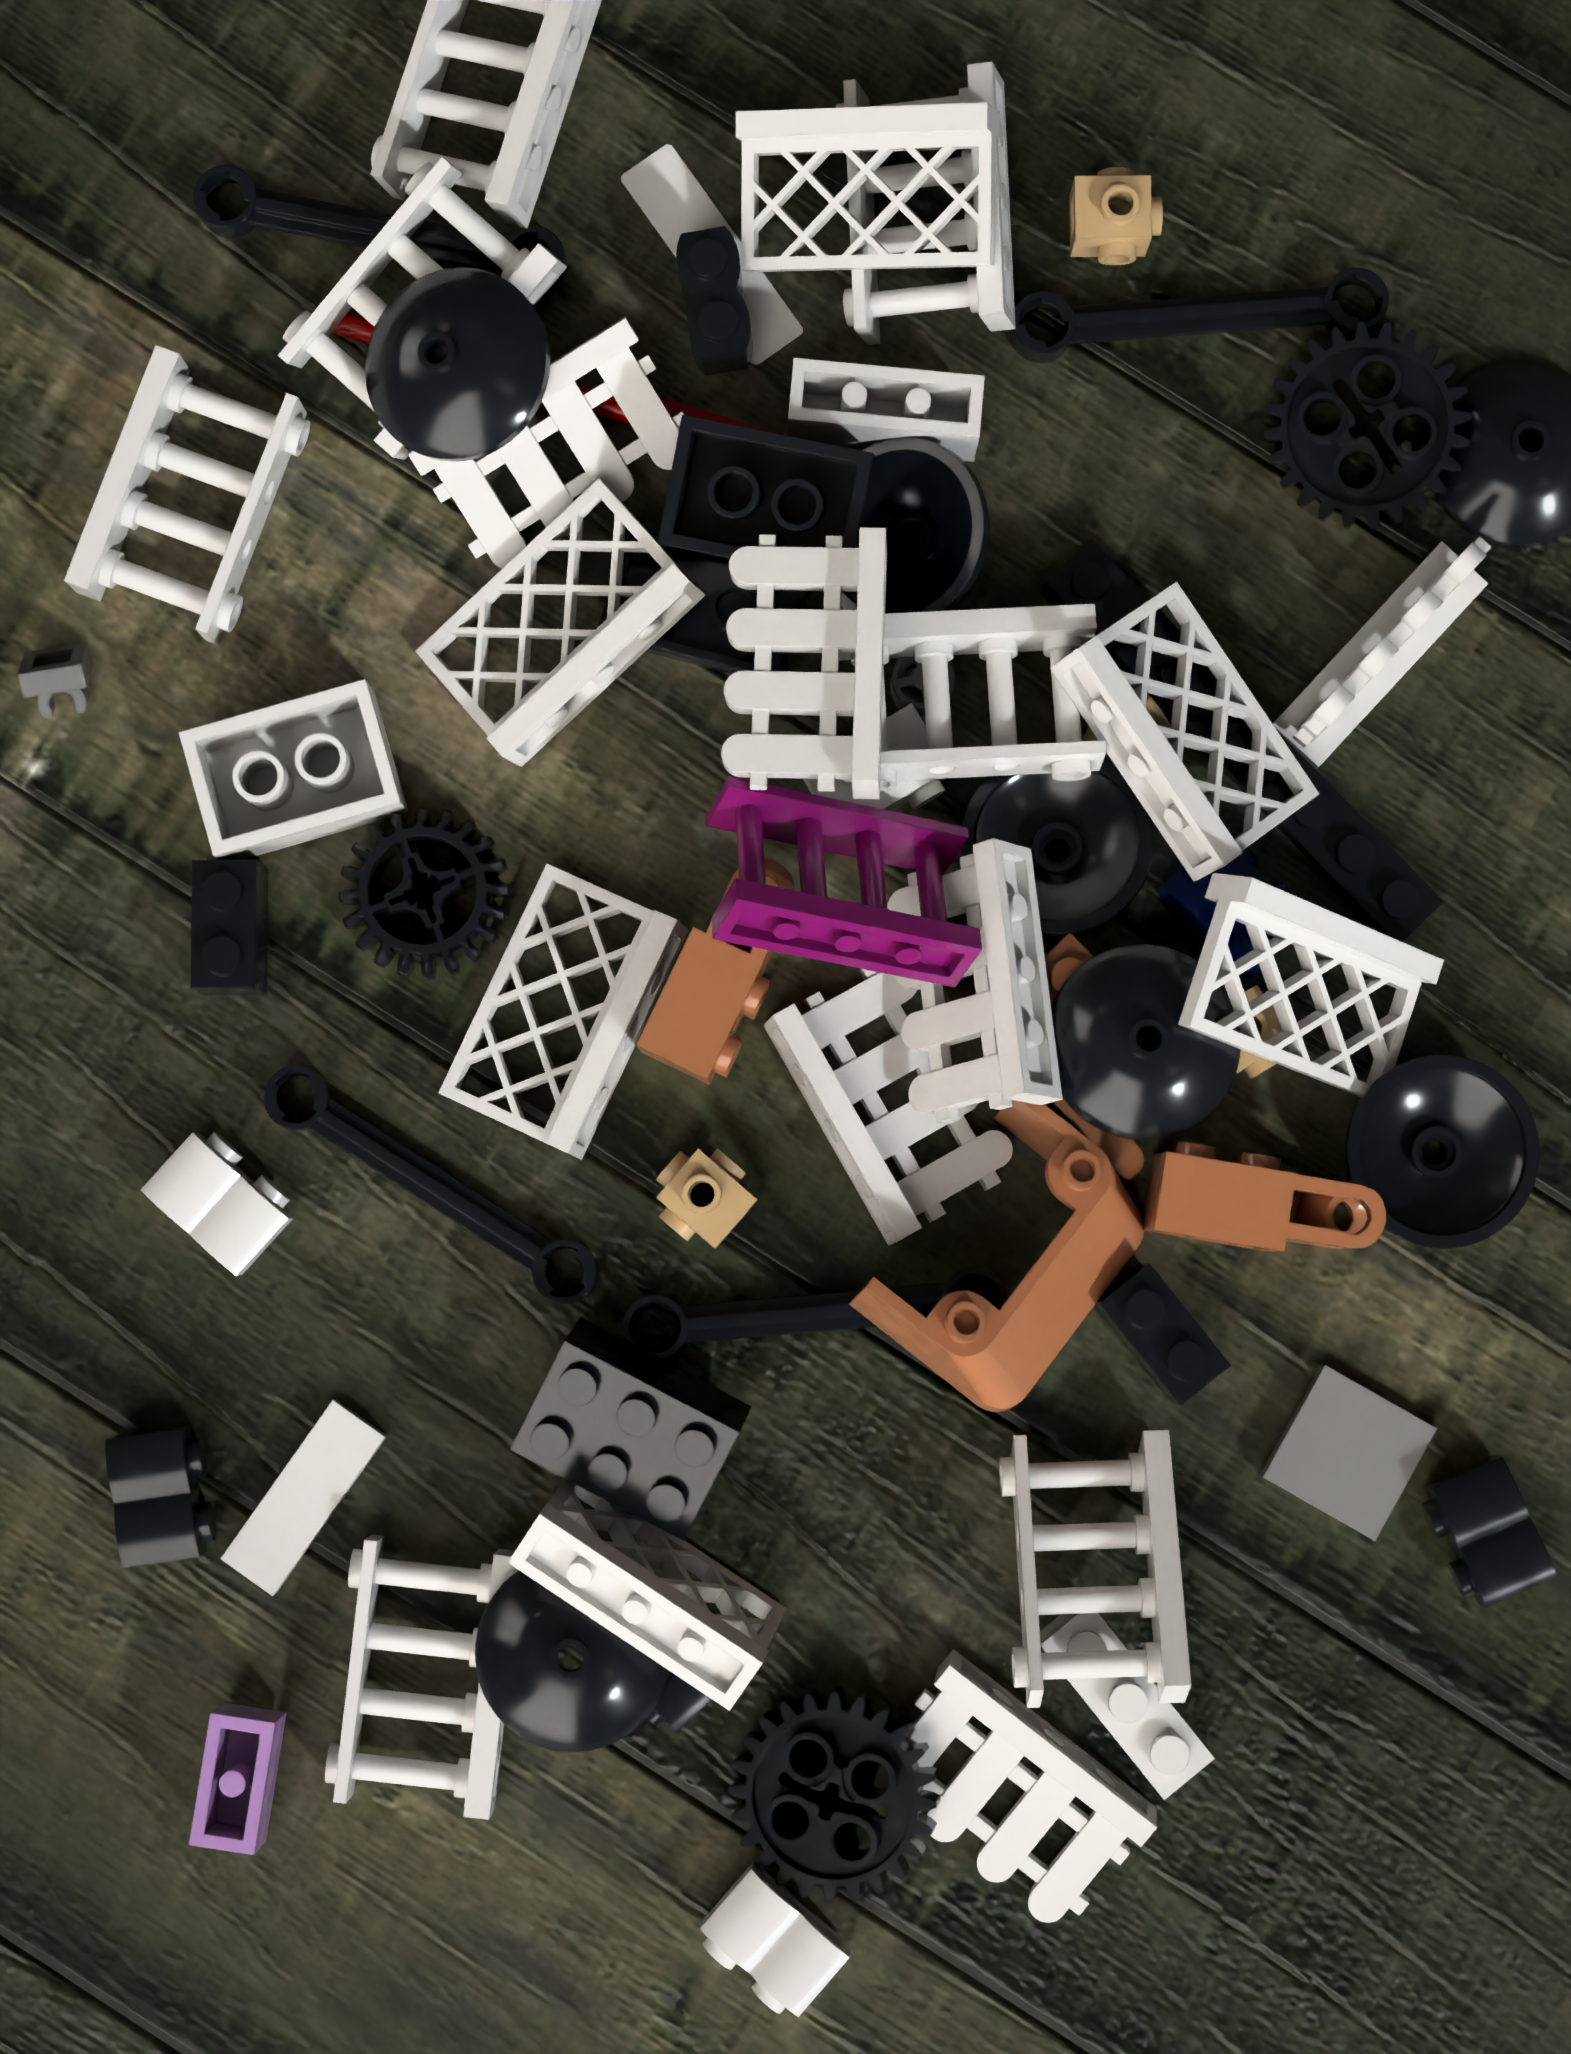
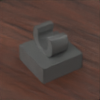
[18,642,93,719]

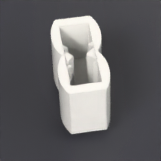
[140,1132,293,1276]
[700,1861,851,2017]

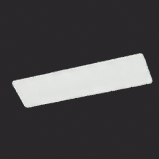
[621,144,803,365]

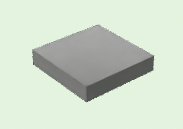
[1259,1364,1437,1541]

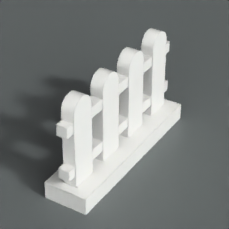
[408,317,684,569]
[721,527,887,799]
[1273,536,1491,769]
[887,838,1063,1124]
[763,969,1013,1246]
[874,1649,1157,1923]

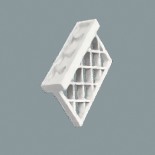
[736,102,1000,272]
[415,478,706,767]
[1050,581,1319,882]
[439,863,689,1160]
[1178,873,1444,1097]
[508,1479,787,1711]

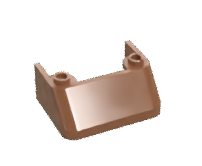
[849,1100,1144,1412]

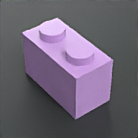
[189,1702,287,1855]

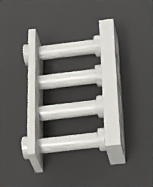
[370,0,602,229]
[835,61,1016,345]
[278,157,567,460]
[64,345,310,645]
[839,604,1106,790]
[999,1430,1191,1708]
[325,1534,518,1820]

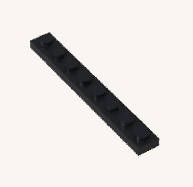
[1043,538,1444,942]

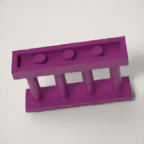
[705,776,982,987]

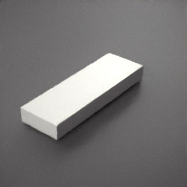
[220,1399,387,1596]

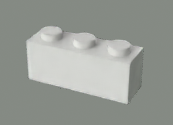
[787,358,985,462]
[1040,1613,1215,1800]

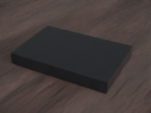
[599,515,806,675]

